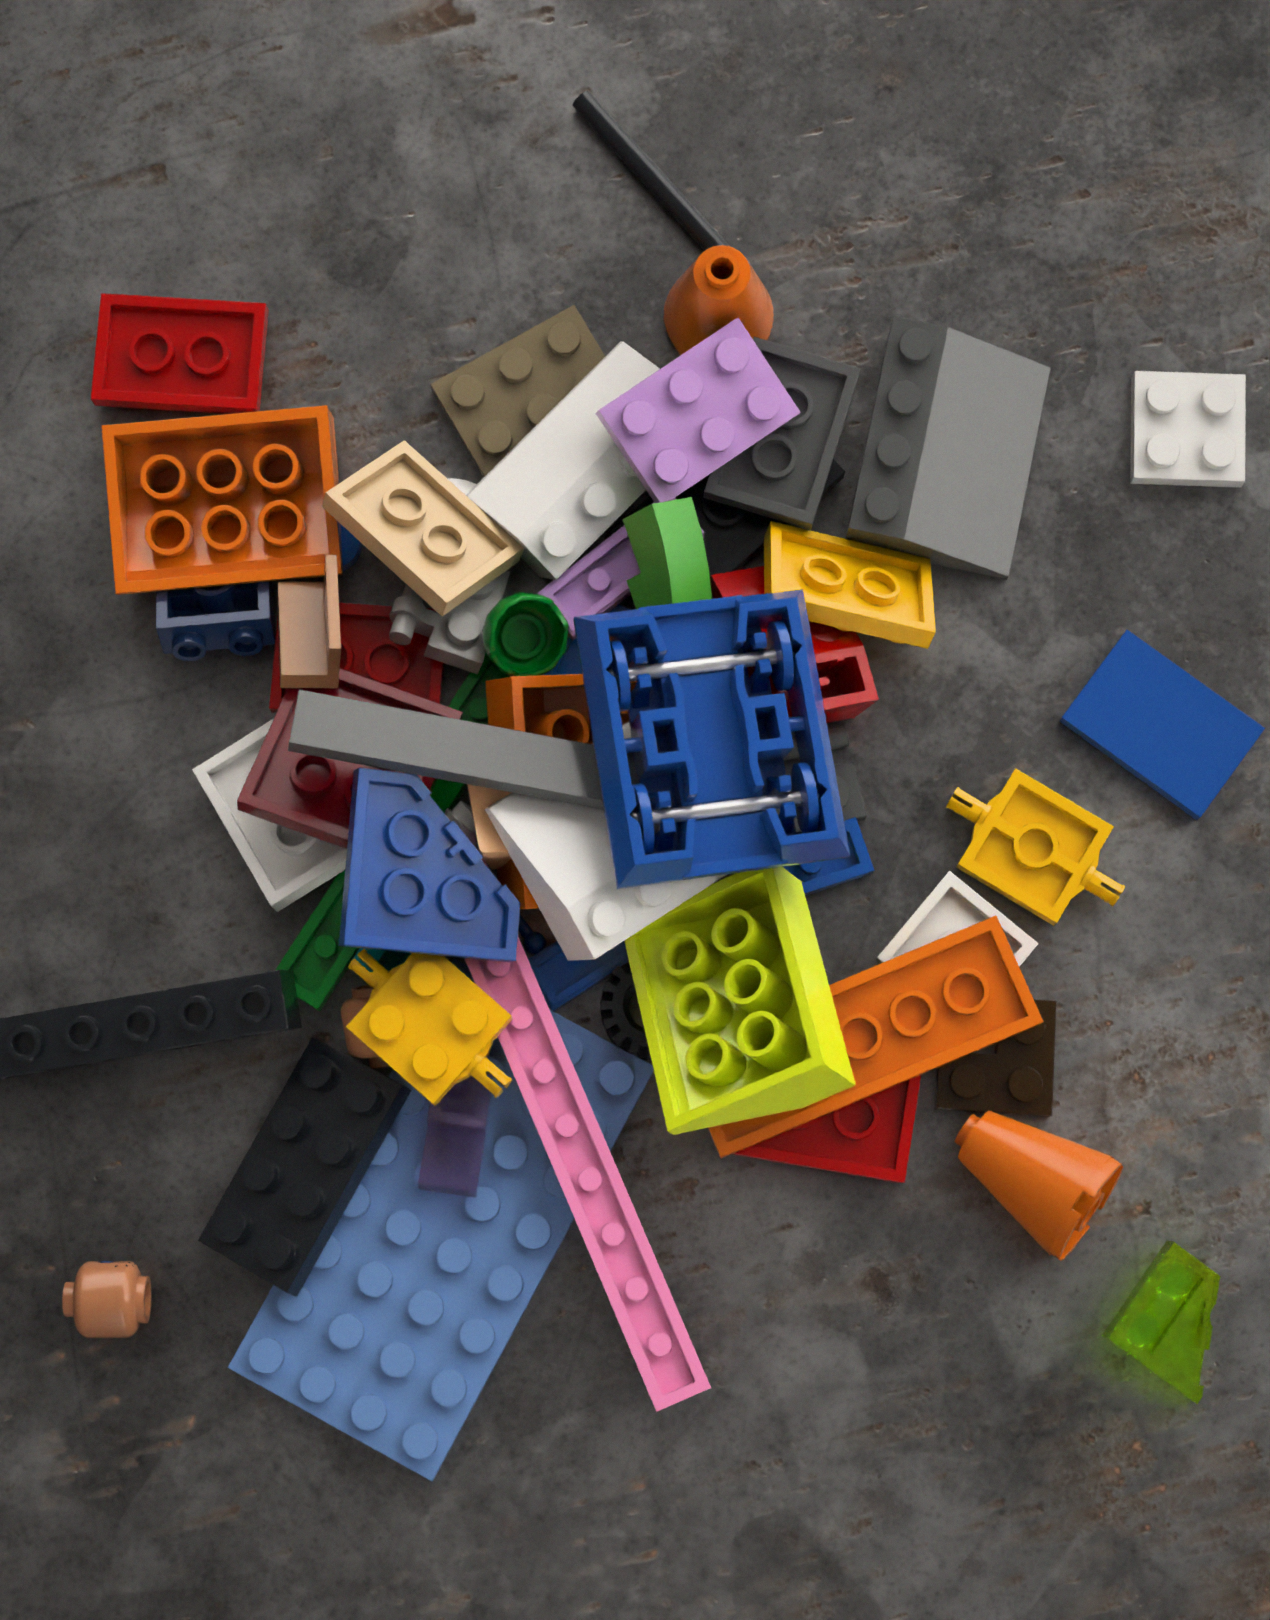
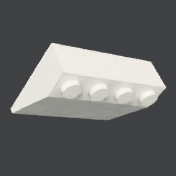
[485,722,727,961]

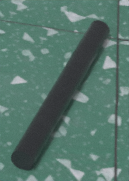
[573,91,731,251]

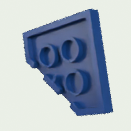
[339,768,520,962]

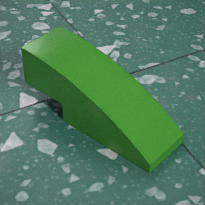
[623,497,712,609]

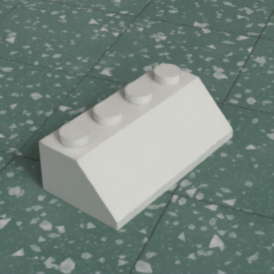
[466,341,660,580]

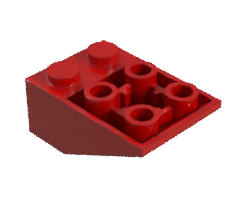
[710,566,879,723]

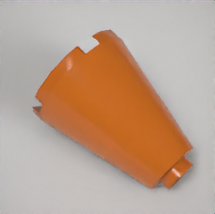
[664,245,774,355]
[955,1110,1123,1261]

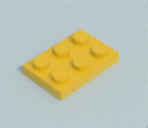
[764,521,936,649]

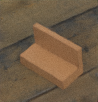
[277,555,341,688]

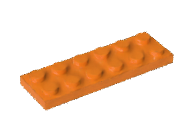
[708,916,1043,1159]

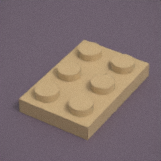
[322,440,524,617]

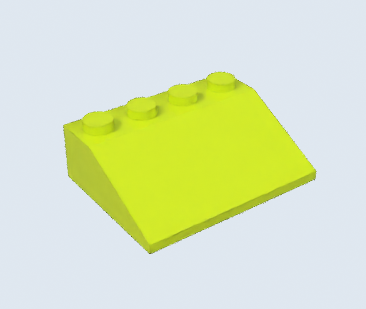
[624,867,856,1135]

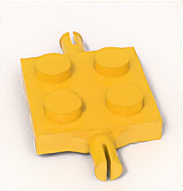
[946,768,1125,926]
[346,949,513,1106]

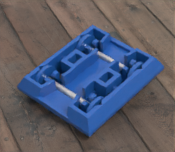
[573,589,850,889]

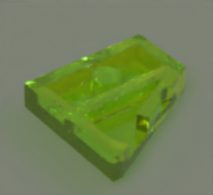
[1102,1240,1220,1404]

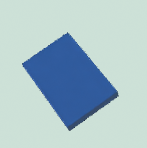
[1059,630,1265,820]

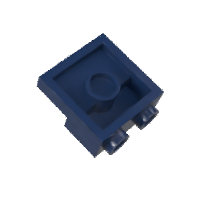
[156,581,276,661]

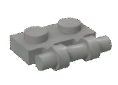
[389,571,510,674]

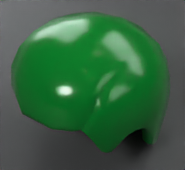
[482,592,569,677]

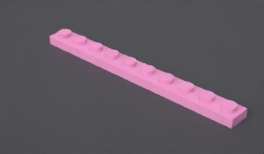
[464,849,711,1412]

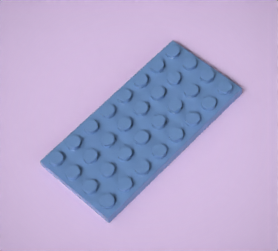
[228,958,654,1481]

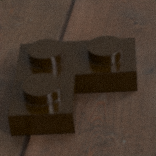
[935,999,1057,1117]

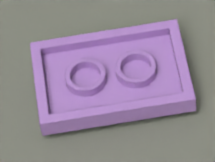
[595,318,801,503]

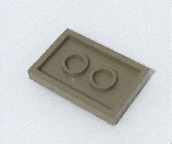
[430,305,605,478]

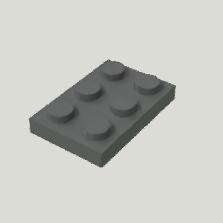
[704,337,861,530]

